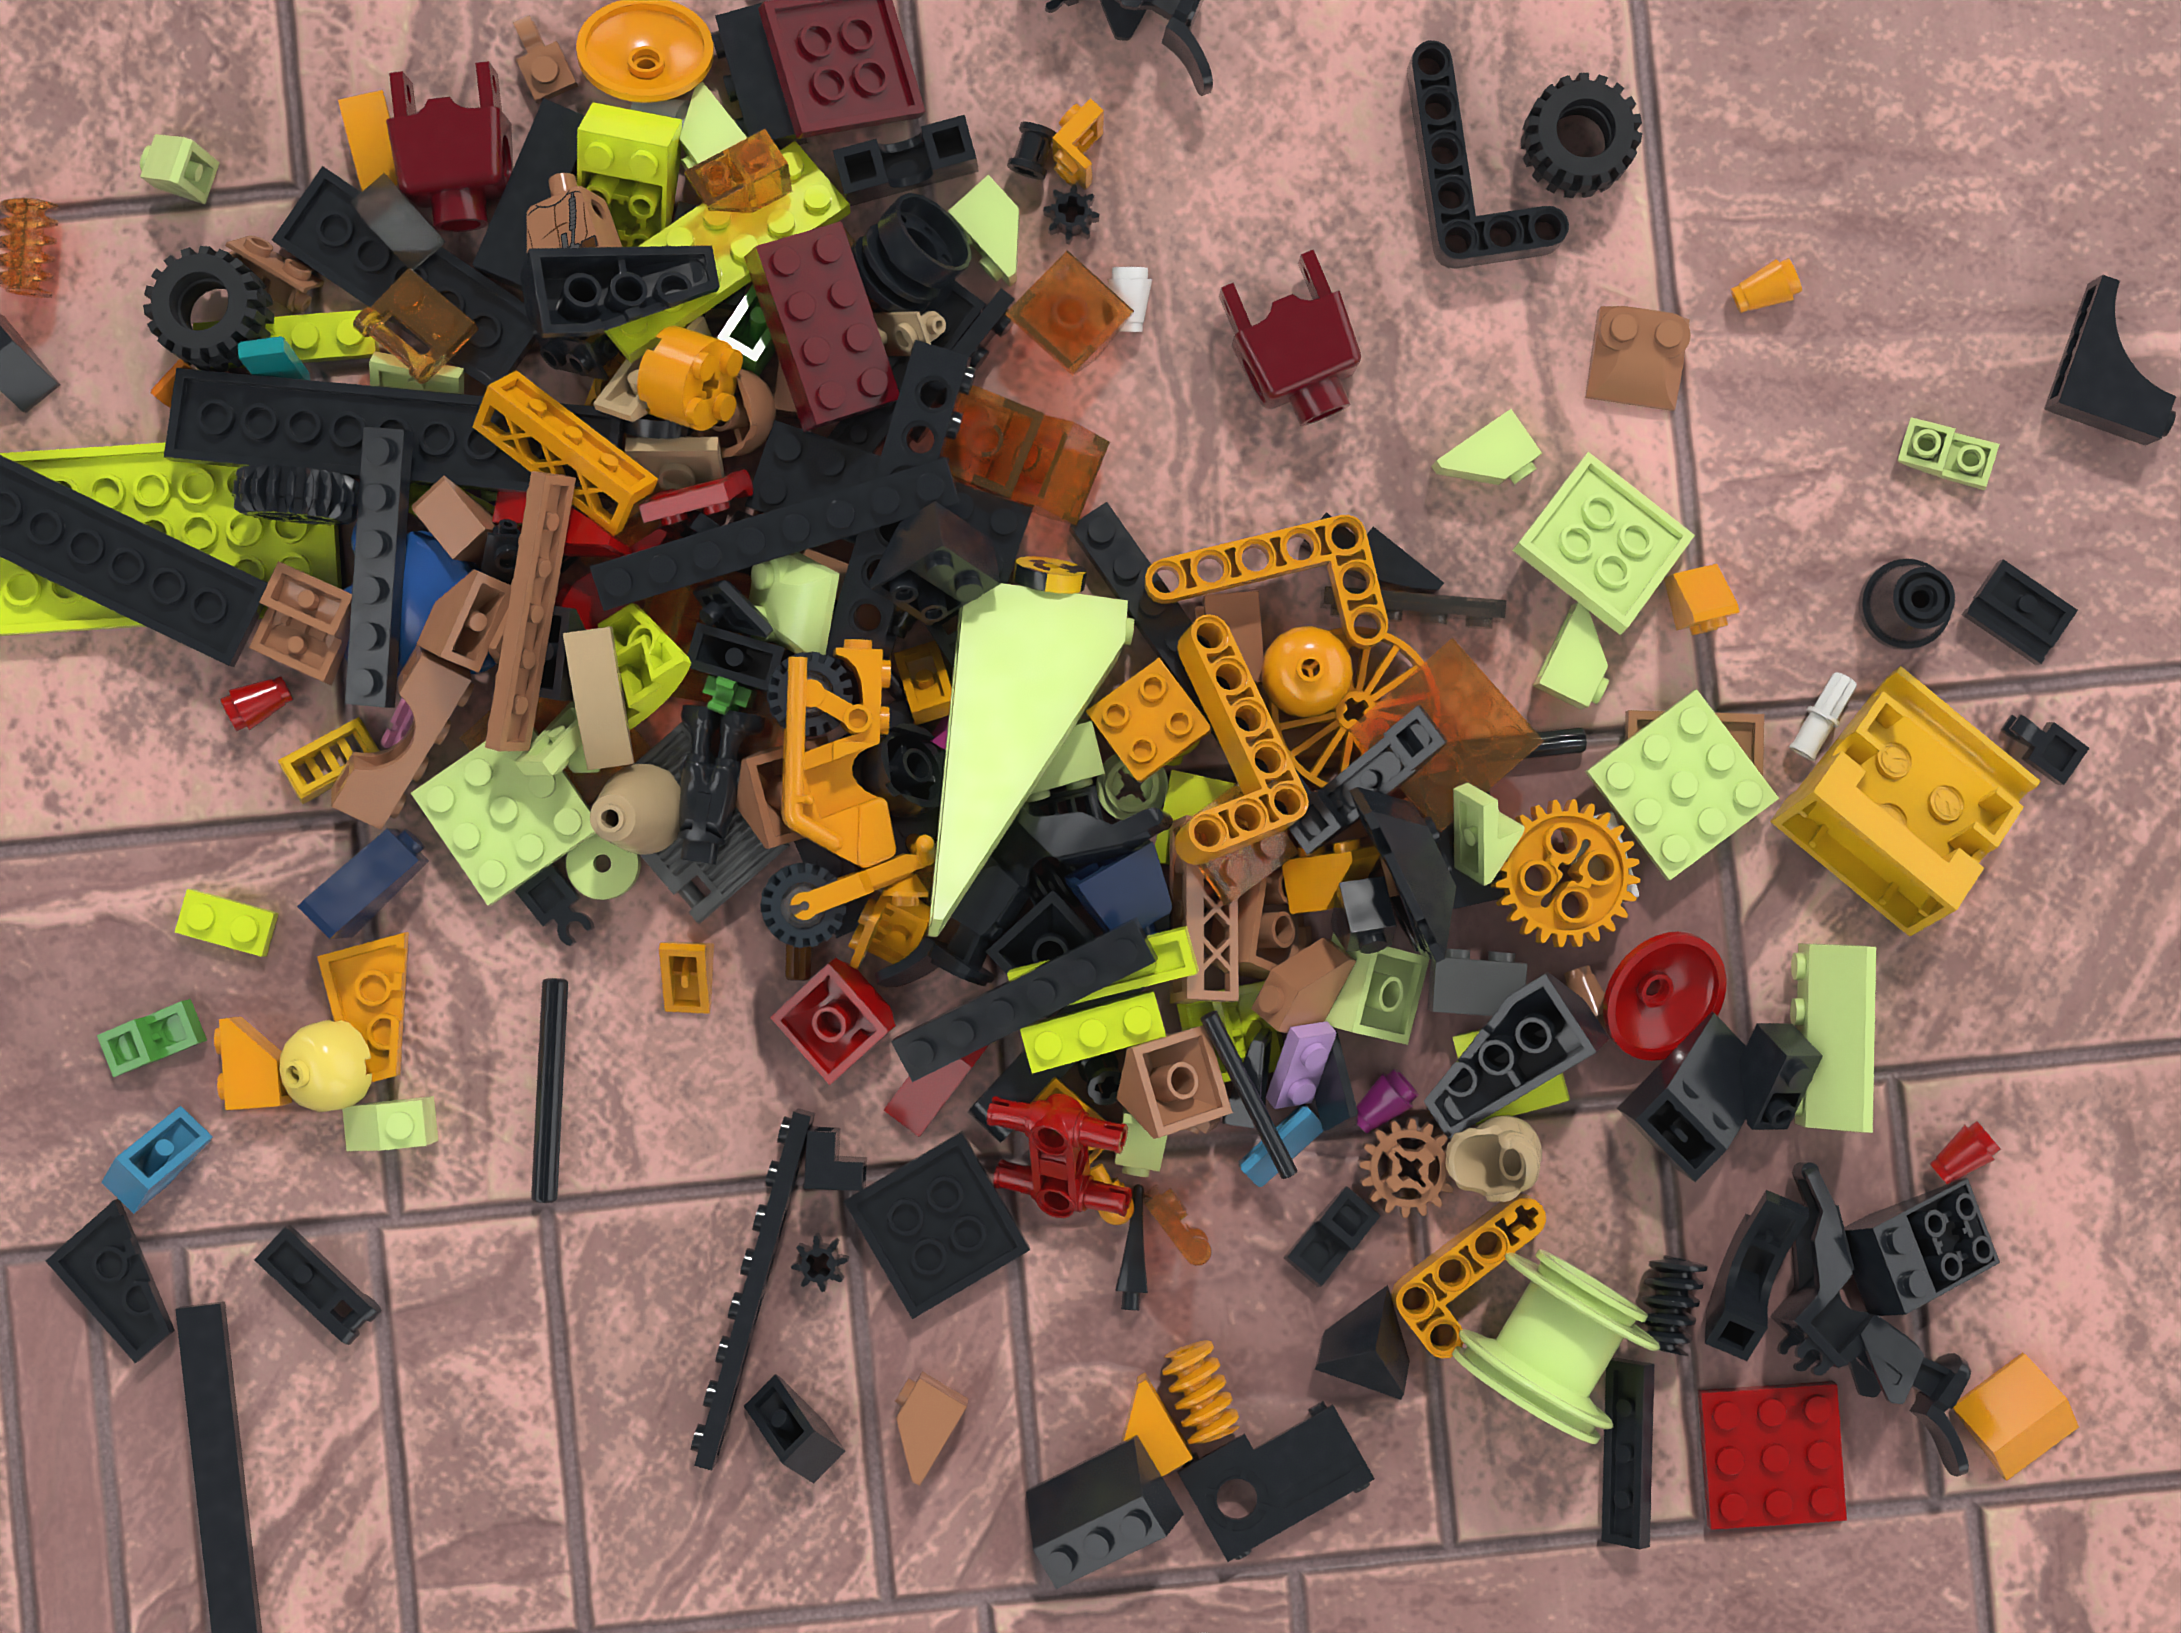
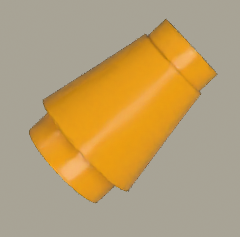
[1730,258,1802,313]

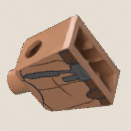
[527,173,622,253]

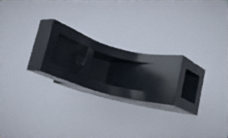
[1705,1190,1809,1361]

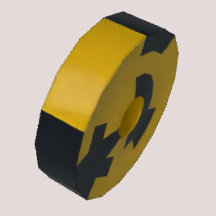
[1013,556,1087,594]

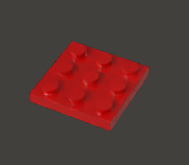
[1698,1381,1847,1530]

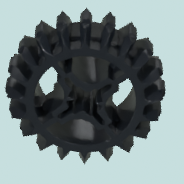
[232,464,359,526]

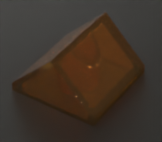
[1006,250,1134,376]

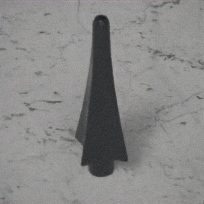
[1115,1184,1148,1311]

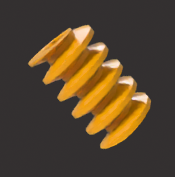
[1162,1340,1239,1444]

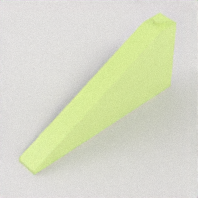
[928,583,1134,937]

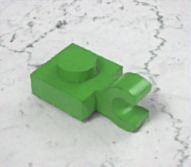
[702,675,758,715]

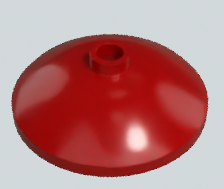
[1603,932,1727,1061]

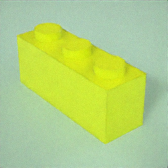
[1020,989,1166,1074]

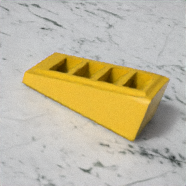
[278,717,379,805]

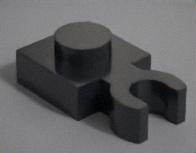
[515,863,595,946]

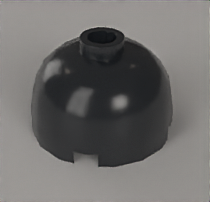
[861,723,946,818]

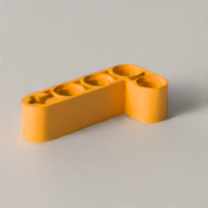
[1391,1193,1546,1359]

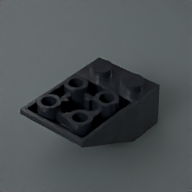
[1617,1012,1746,1182]
[1844,1178,2000,1316]

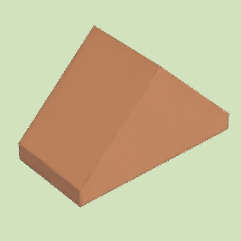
[412,476,497,563]

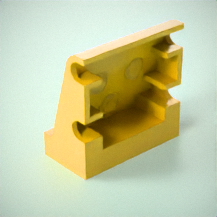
[1770,666,2041,937]

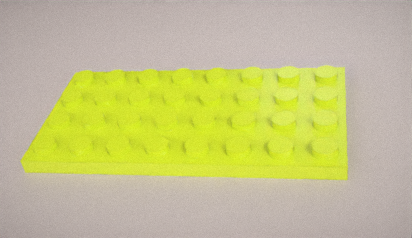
[0,442,342,636]

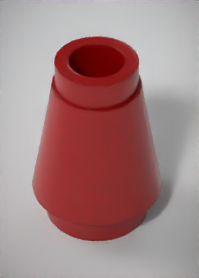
[220,676,294,731]
[1929,1121,2001,1185]

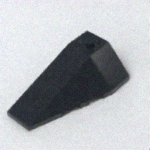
[520,245,720,338]
[1424,972,1610,1139]

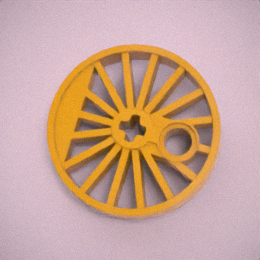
[1267,626,1440,790]

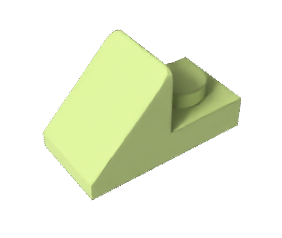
[515,702,600,776]
[1453,782,1525,886]

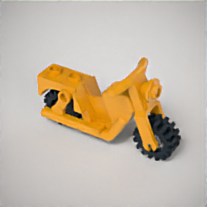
[760,639,936,948]

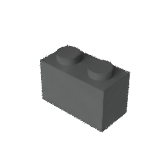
[1427,948,1527,1016]

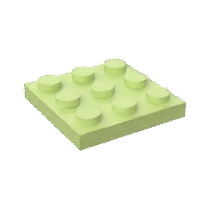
[1512,452,1695,635]
[1585,689,1779,881]
[411,727,596,906]

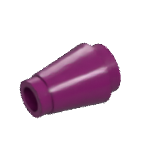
[1357,1068,1419,1134]

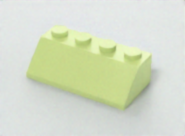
[1790,943,1876,1133]

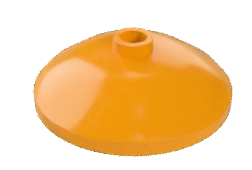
[576,0,714,103]

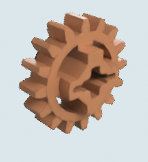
[1358,1118,1454,1218]

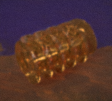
[0,198,60,298]

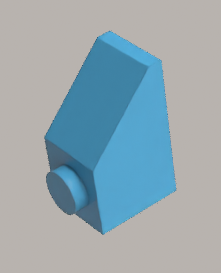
[101,1106,213,1214]

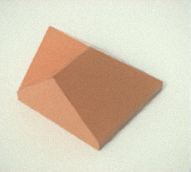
[736,736,829,849]
[1116,1025,1233,1139]

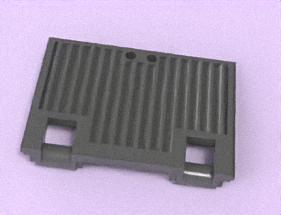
[594,722,790,924]

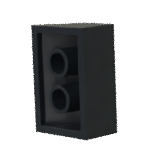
[1026,1435,1184,1589]

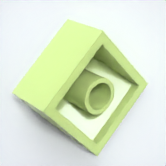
[1324,933,1429,1045]

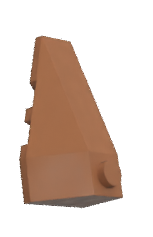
[1210,829,1312,980]

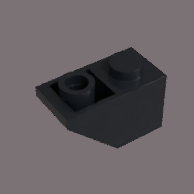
[1739,1023,1823,1130]

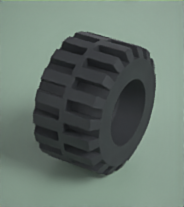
[1521,73,1642,198]
[143,246,274,372]

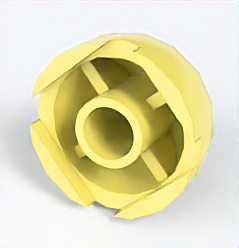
[279,1020,372,1112]

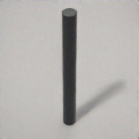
[1200,1011,1298,1179]

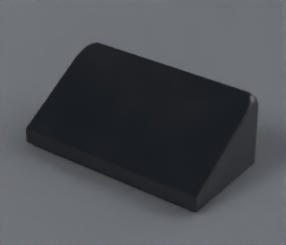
[1314,1029,1358,1132]

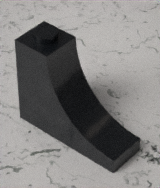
[2044,275,2176,445]

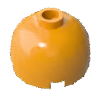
[1261,626,1353,717]

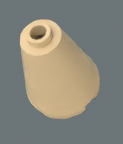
[590,764,681,855]

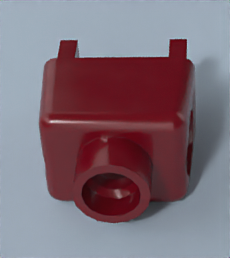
[386,61,513,232]
[1219,249,1361,426]

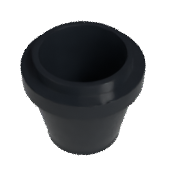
[1859,559,1955,650]

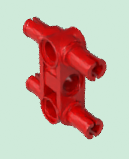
[987,1094,1132,1219]

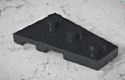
[46,1199,175,1363]

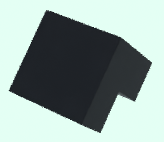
[804,1126,867,1191]

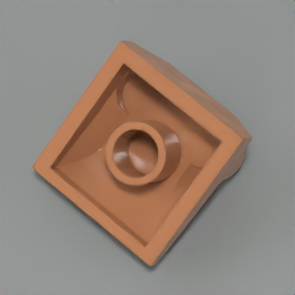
[1585,306,1691,411]

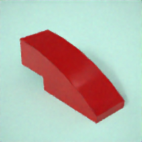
[492,492,633,558]

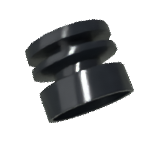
[851,193,972,313]

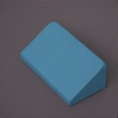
[1238,1104,1324,1187]

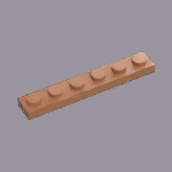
[485,471,576,751]

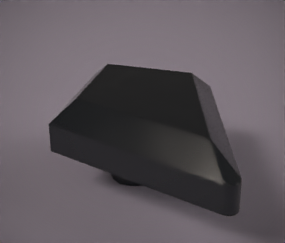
[692,580,773,638]

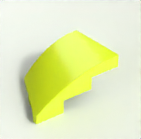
[598,603,691,731]

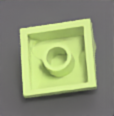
[749,552,840,655]

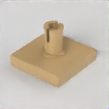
[625,435,727,513]

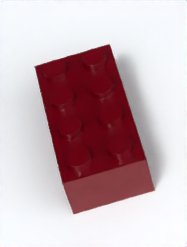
[744,221,899,432]

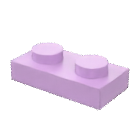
[1266,1021,1337,1109]

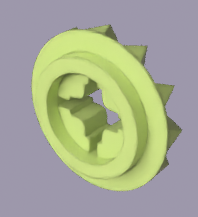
[1096,754,1168,820]

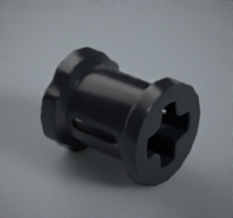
[1007,121,1057,180]
[1078,1051,1122,1105]

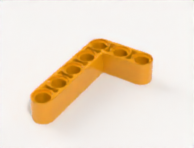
[1144,515,1388,649]
[1174,614,1309,865]

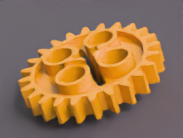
[1491,799,1640,948]

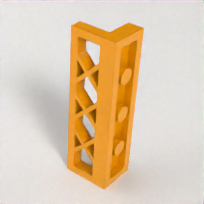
[472,370,658,536]

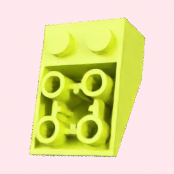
[577,102,682,247]

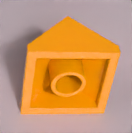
[1952,1352,2079,1481]

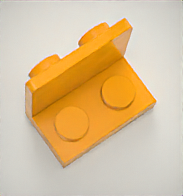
[1086,658,1211,782]

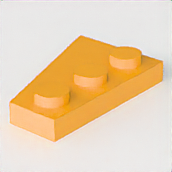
[317,932,409,1083]

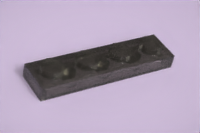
[1320,586,1507,629]

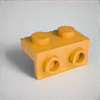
[1052,98,1104,190]
[848,886,931,970]

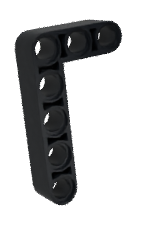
[1407,40,1569,269]

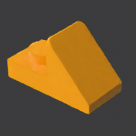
[894,640,952,725]

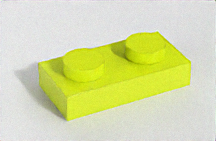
[175,889,279,957]

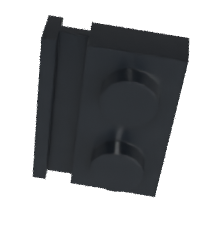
[1961,559,2078,665]

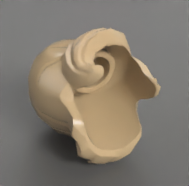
[1445,1115,1542,1202]

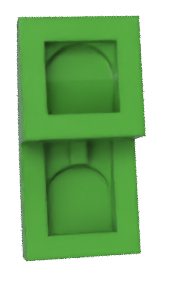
[97,999,207,1077]

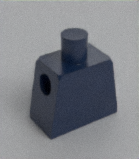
[1063,840,1173,936]

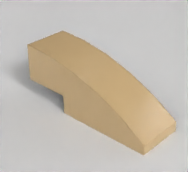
[563,627,634,770]

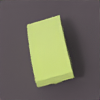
[1897,417,2000,490]

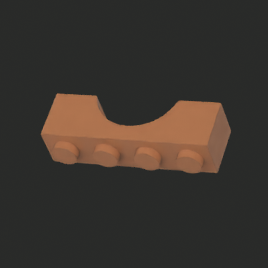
[331,645,474,830]

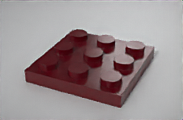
[758,0,926,139]

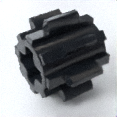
[1043,184,1100,245]
[791,1233,849,1292]

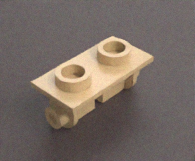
[873,311,946,356]

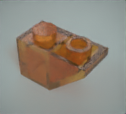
[685,129,792,213]

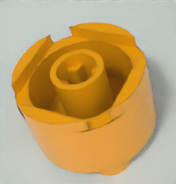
[637,326,743,431]

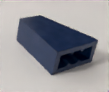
[297,828,429,939]

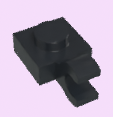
[2000,714,2090,785]

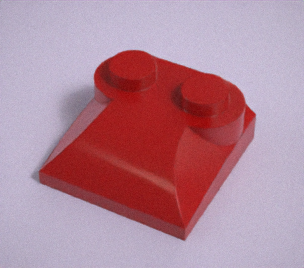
[770,958,896,1085]

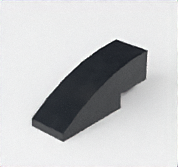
[1300,512,1444,594]

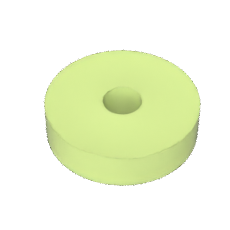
[566,834,641,900]

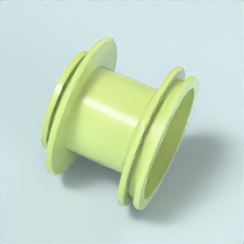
[1452,1249,1660,1444]

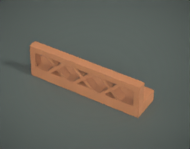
[1170,815,1239,1004]

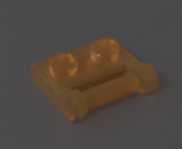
[353,268,479,384]
[1143,1184,1212,1266]

